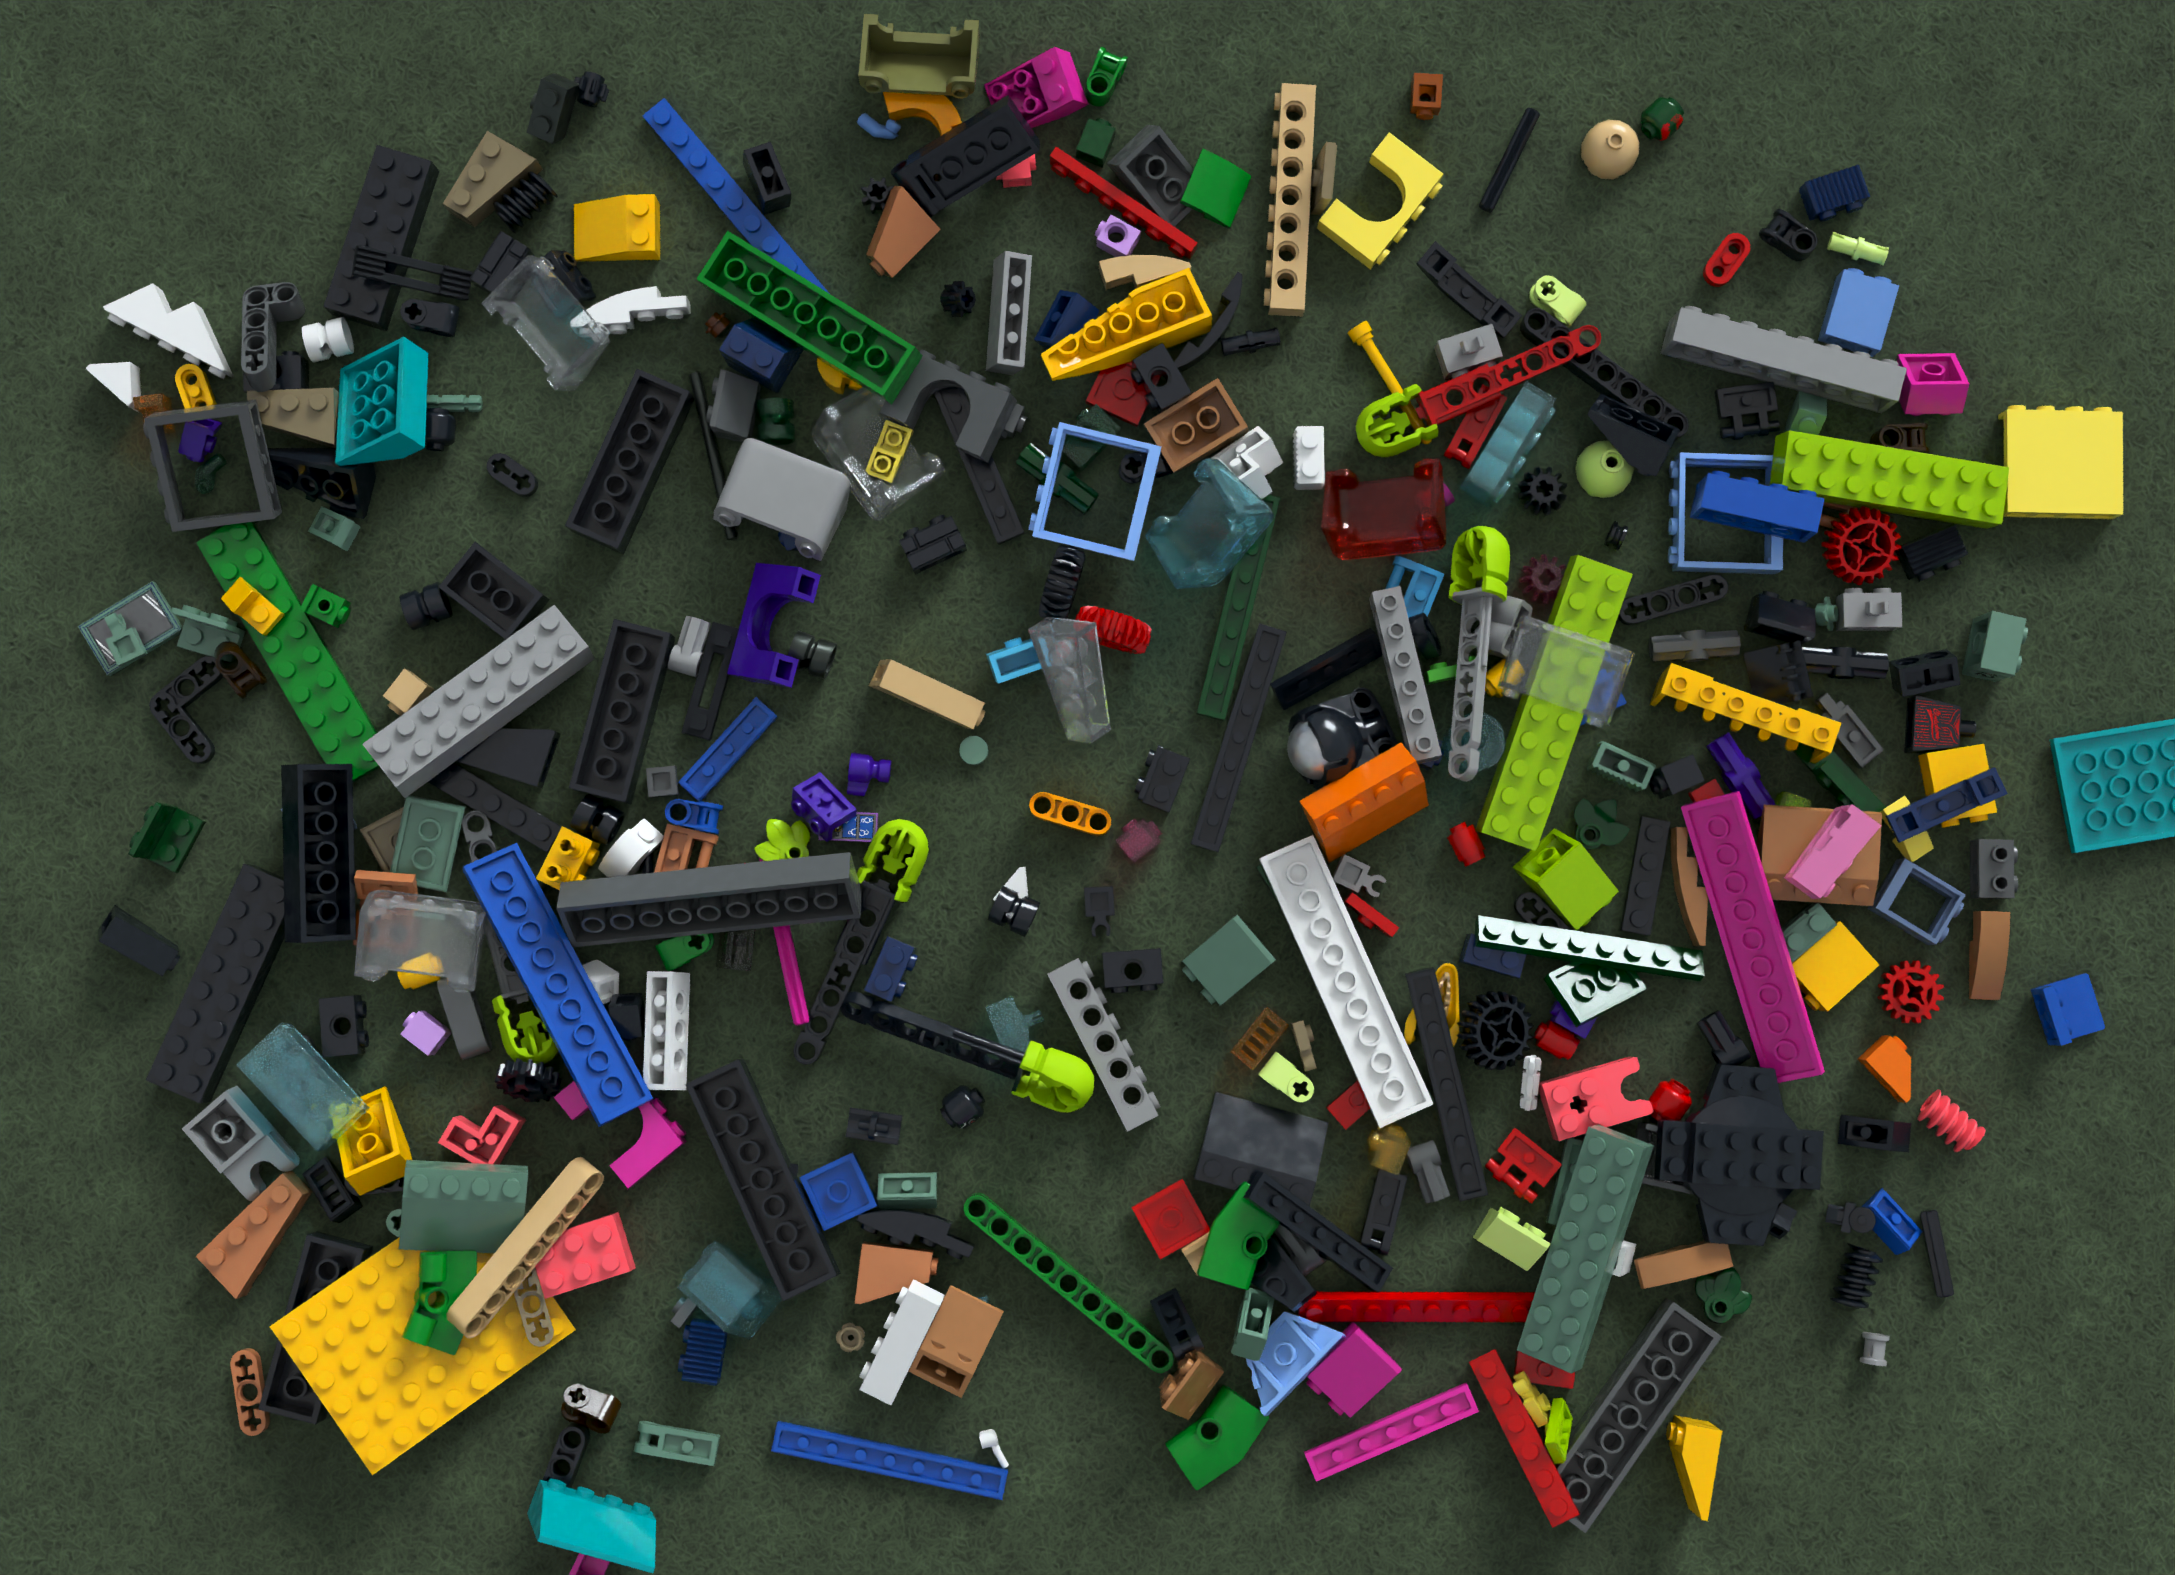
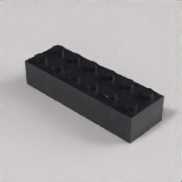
[323,145,439,331]
[565,369,694,555]
[569,619,676,805]
[281,764,356,943]
[259,1231,373,1425]

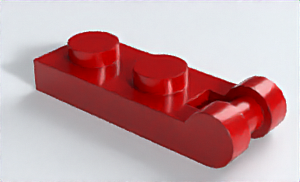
[1443,384,1507,469]

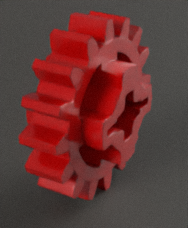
[1877,961,1944,1024]

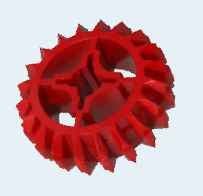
[1821,506,1902,585]
[1074,606,1152,654]

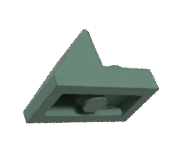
[308,506,360,551]

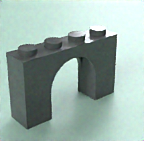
[880,350,1017,463]

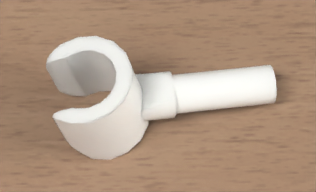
[979,1429,1009,1468]

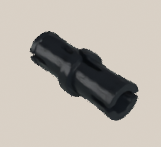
[1221,327,1280,357]

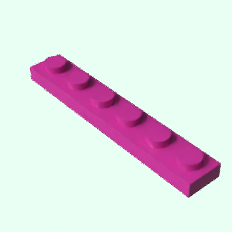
[1304,1383,1479,1482]

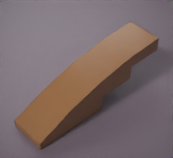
[1671,827,1708,946]

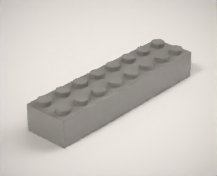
[1660,306,1907,414]
[362,605,595,798]

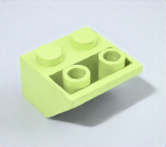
[1473,1207,1551,1271]

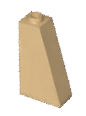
[869,659,985,729]

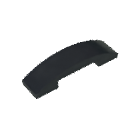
[1416,241,1522,338]
[1174,272,1242,372]

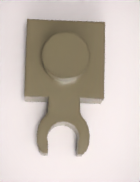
[1290,1020,1317,1072]

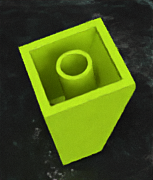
[1512,828,1619,931]

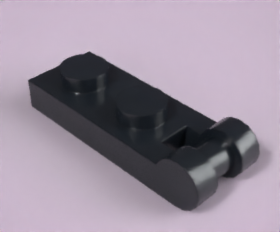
[1359,1168,1408,1256]
[1150,1288,1205,1362]

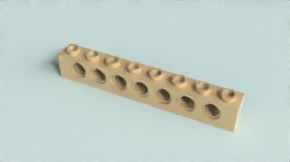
[1264,83,1316,317]

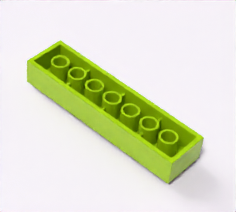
[1769,430,2009,529]

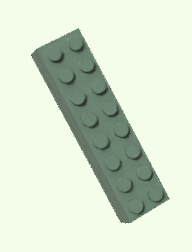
[1517,1124,1654,1374]

